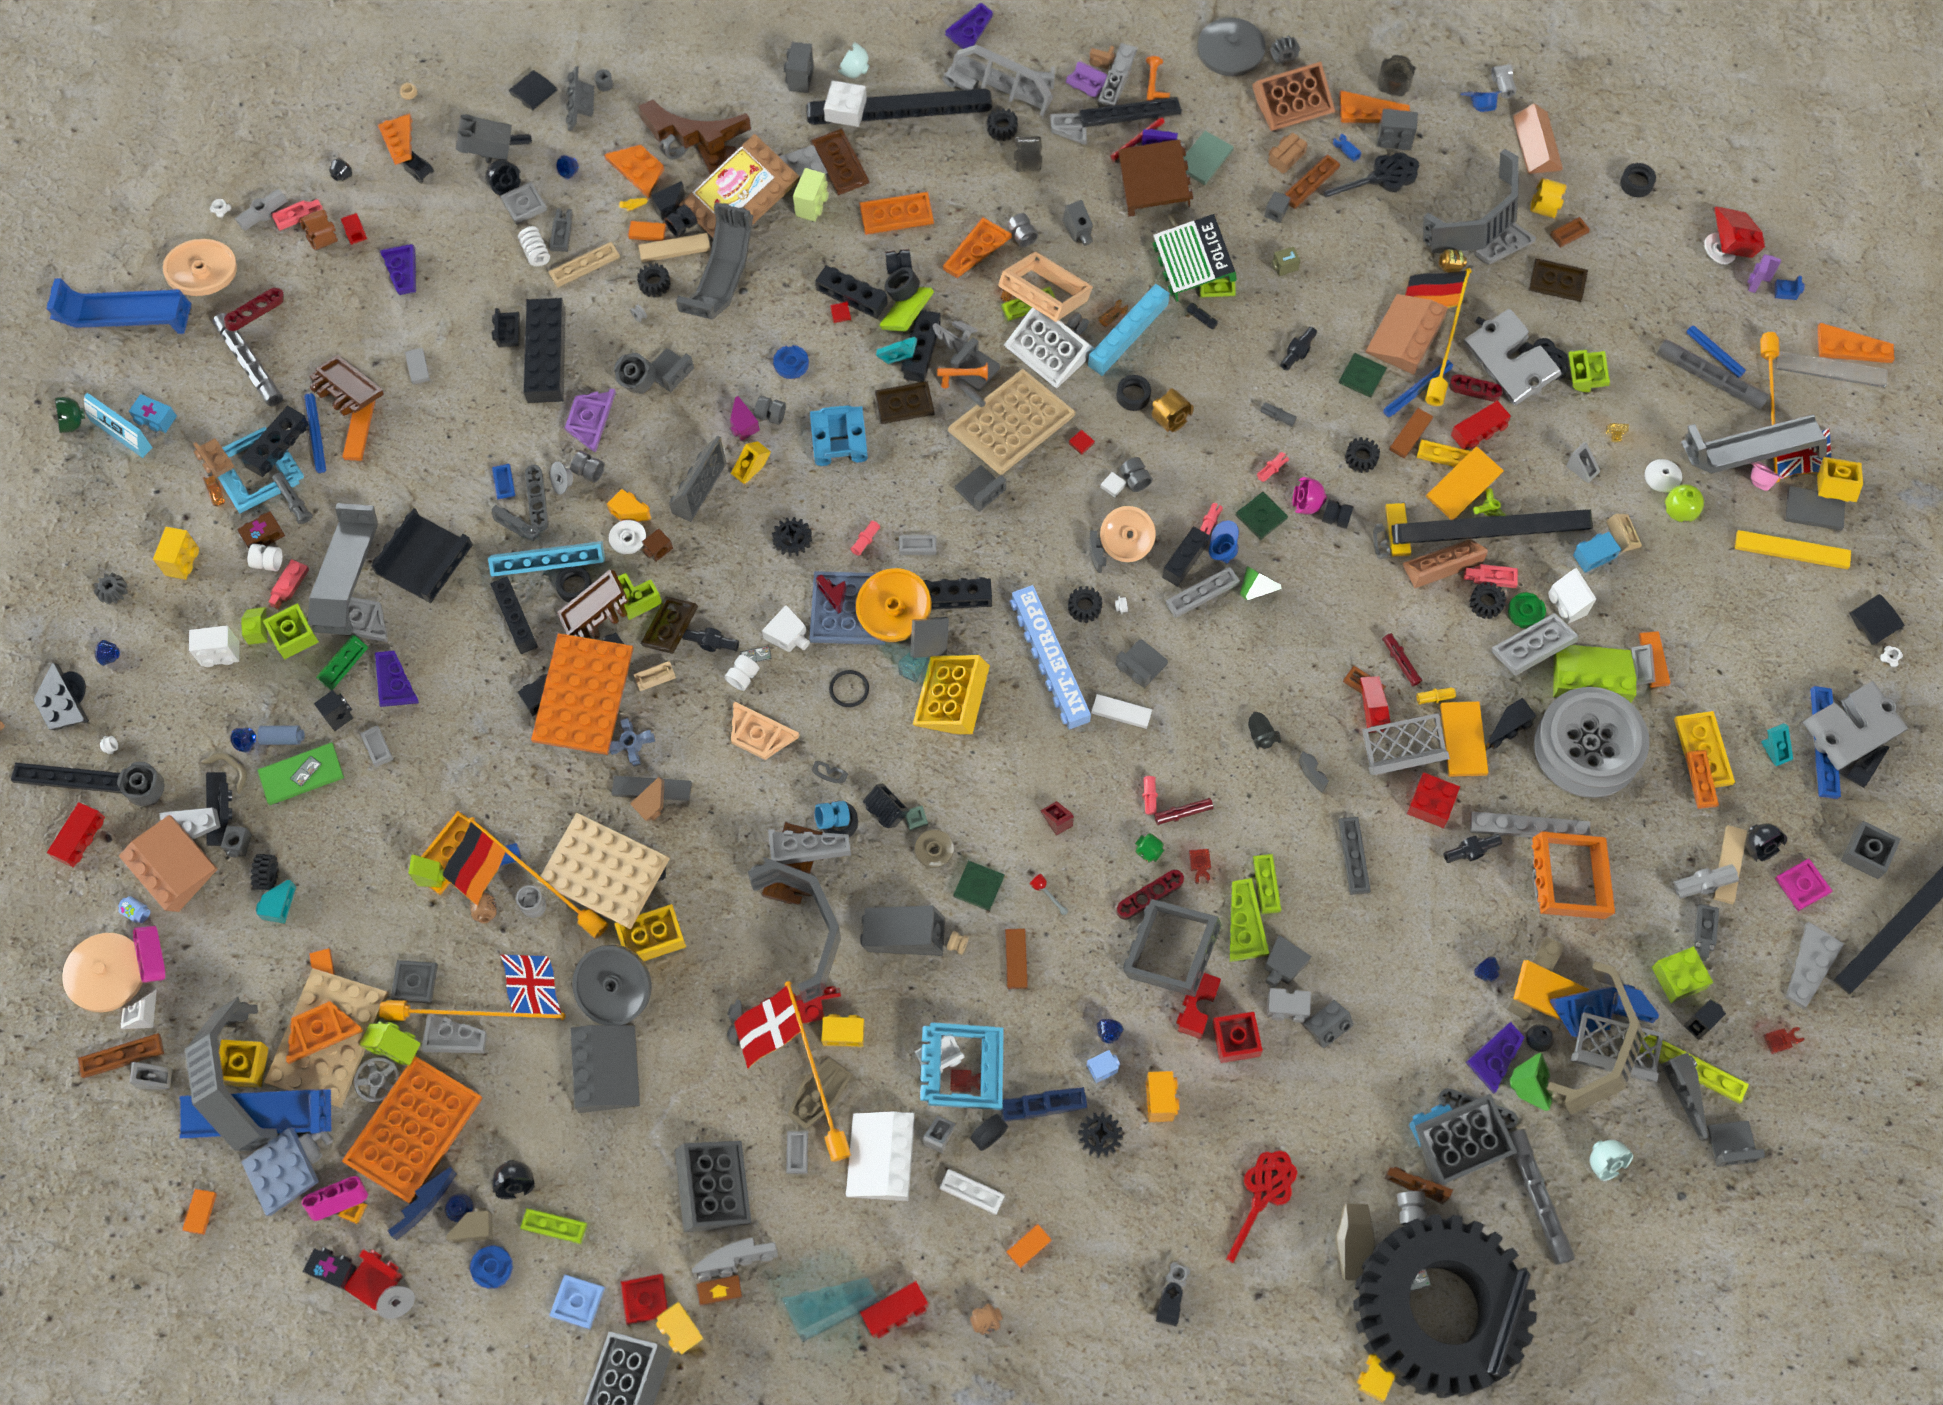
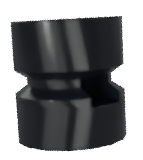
[664,204,698,237]
[885,249,912,274]
[1322,499,1354,529]

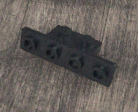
[206,772,232,846]

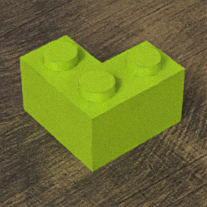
[618,573,662,620]
[359,1022,421,1065]

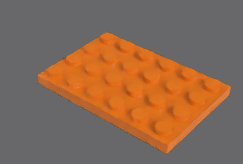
[531,633,634,755]
[342,1056,483,1204]

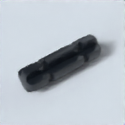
[1187,303,1218,329]

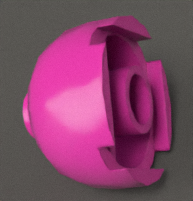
[1292,477,1327,515]

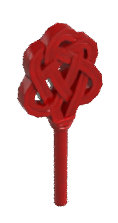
[1226,1150,1298,1263]

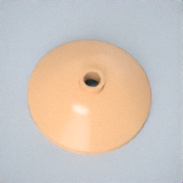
[1100,506,1156,562]

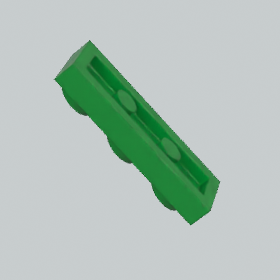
[316,635,369,691]

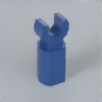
[1333,134,1362,162]

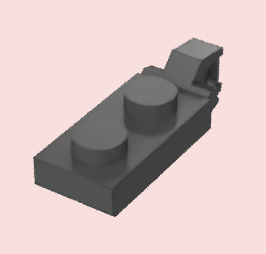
[492,505,540,541]
[1694,904,1719,961]

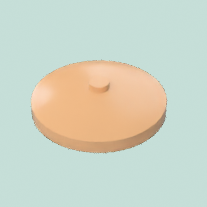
[163,239,237,296]
[63,933,143,1012]

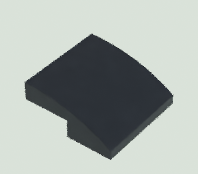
[509,70,558,110]
[1849,594,1905,645]

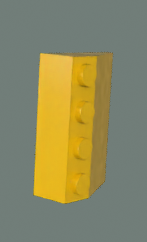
[913,655,990,734]

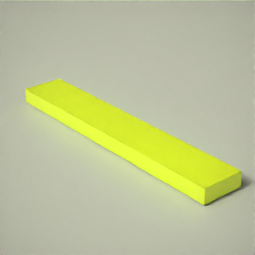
[1639,1033,1749,1104]

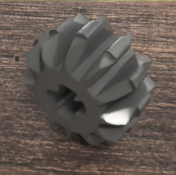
[1271,35,1300,64]
[94,572,128,605]

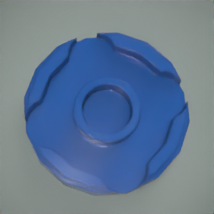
[773,345,809,379]
[470,1245,513,1289]

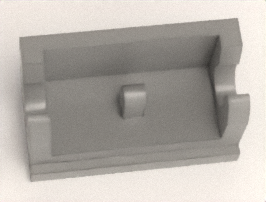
[1020,67,1055,89]

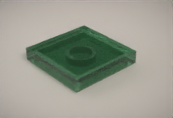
[1339,353,1387,398]
[1235,491,1288,540]
[953,860,1005,912]

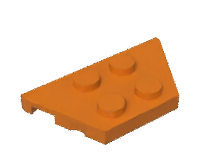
[604,145,664,198]
[286,1001,363,1064]

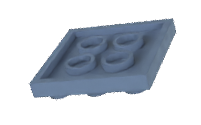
[242,1128,319,1216]

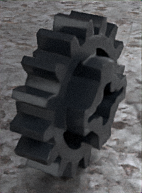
[772,517,813,557]
[1078,1112,1123,1158]

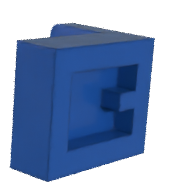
[1775,276,1805,300]

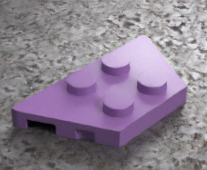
[565,389,616,452]

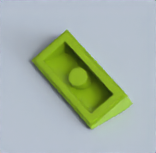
[1199,278,1236,297]

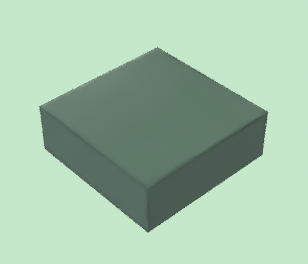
[905,806,928,830]

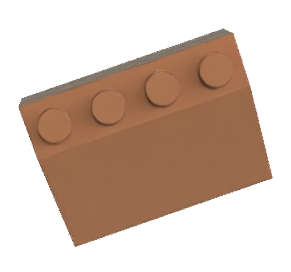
[1252,62,1335,131]
[1365,294,1448,375]
[119,815,218,912]

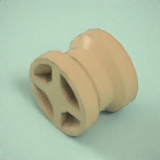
[947,931,969,955]

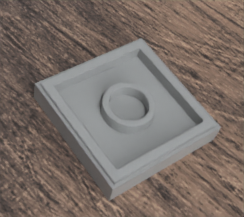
[500,181,547,224]

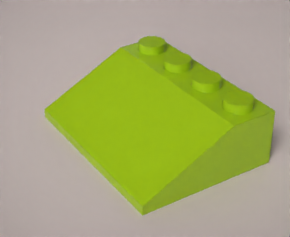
[1553,645,1636,703]

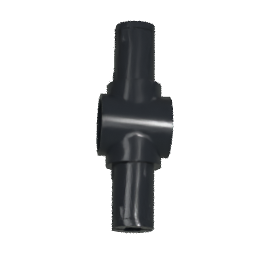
[1280,327,1317,371]
[682,627,739,652]
[1443,834,1502,863]

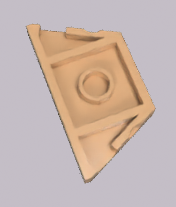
[731,702,800,760]

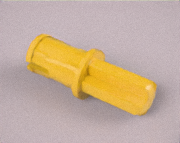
[1416,687,1456,705]

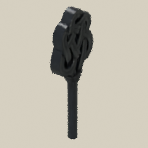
[1323,152,1419,198]
[1475,316,1568,383]

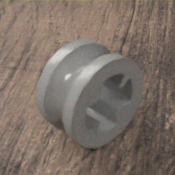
[630,304,647,323]

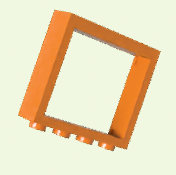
[1532,832,1615,919]

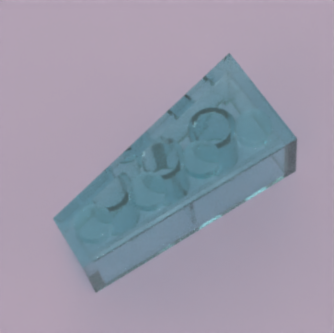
[782,1277,879,1342]

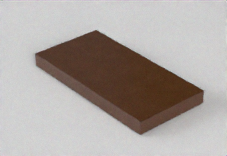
[810,128,870,196]

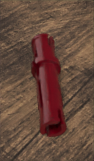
[1382,633,1422,687]
[1154,798,1214,825]

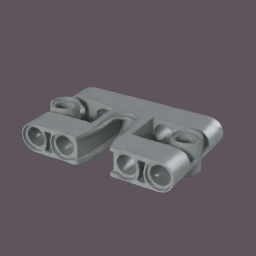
[1463,309,1561,406]
[1802,681,1908,771]

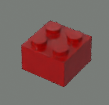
[1407,772,1461,828]
[1212,1011,1263,1063]

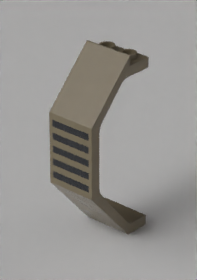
[1547,961,1645,1115]

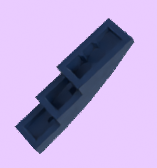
[1001,1087,1087,1122]
[387,1166,457,1241]

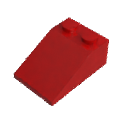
[1714,206,1765,258]

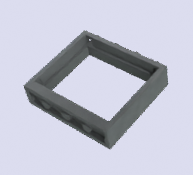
[1123,899,1222,997]

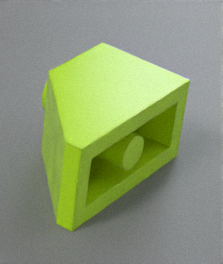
[241,607,267,645]
[408,855,445,887]

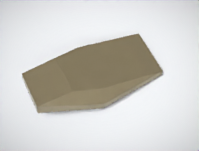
[787,1058,853,1130]
[1335,1204,1375,1280]

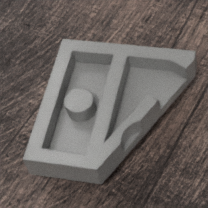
[1050,113,1087,144]

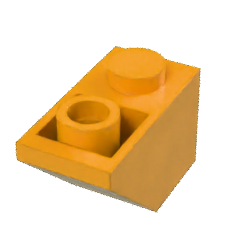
[607,489,651,522]

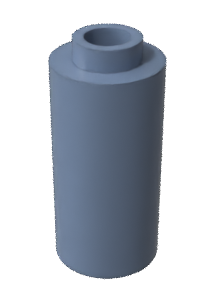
[258,725,305,745]

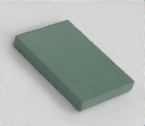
[1183,131,1234,185]

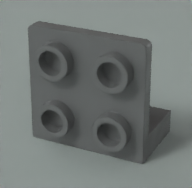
[955,465,1006,512]
[1707,1121,1765,1167]

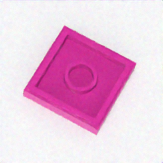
[1775,859,1833,911]

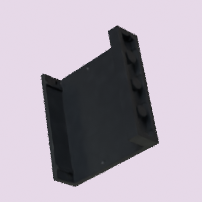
[371,508,473,603]

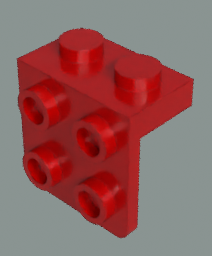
[345,1249,403,1311]

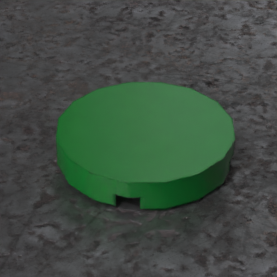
[1507,592,1546,629]

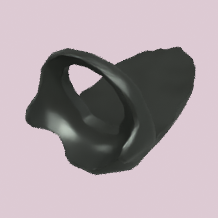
[1248,712,1282,750]

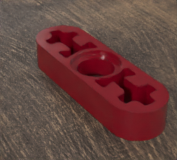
[1449,374,1503,402]

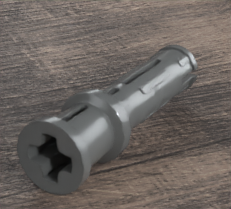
[272,472,313,524]

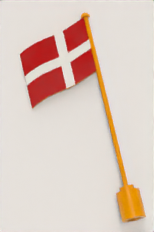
[734,981,851,1162]

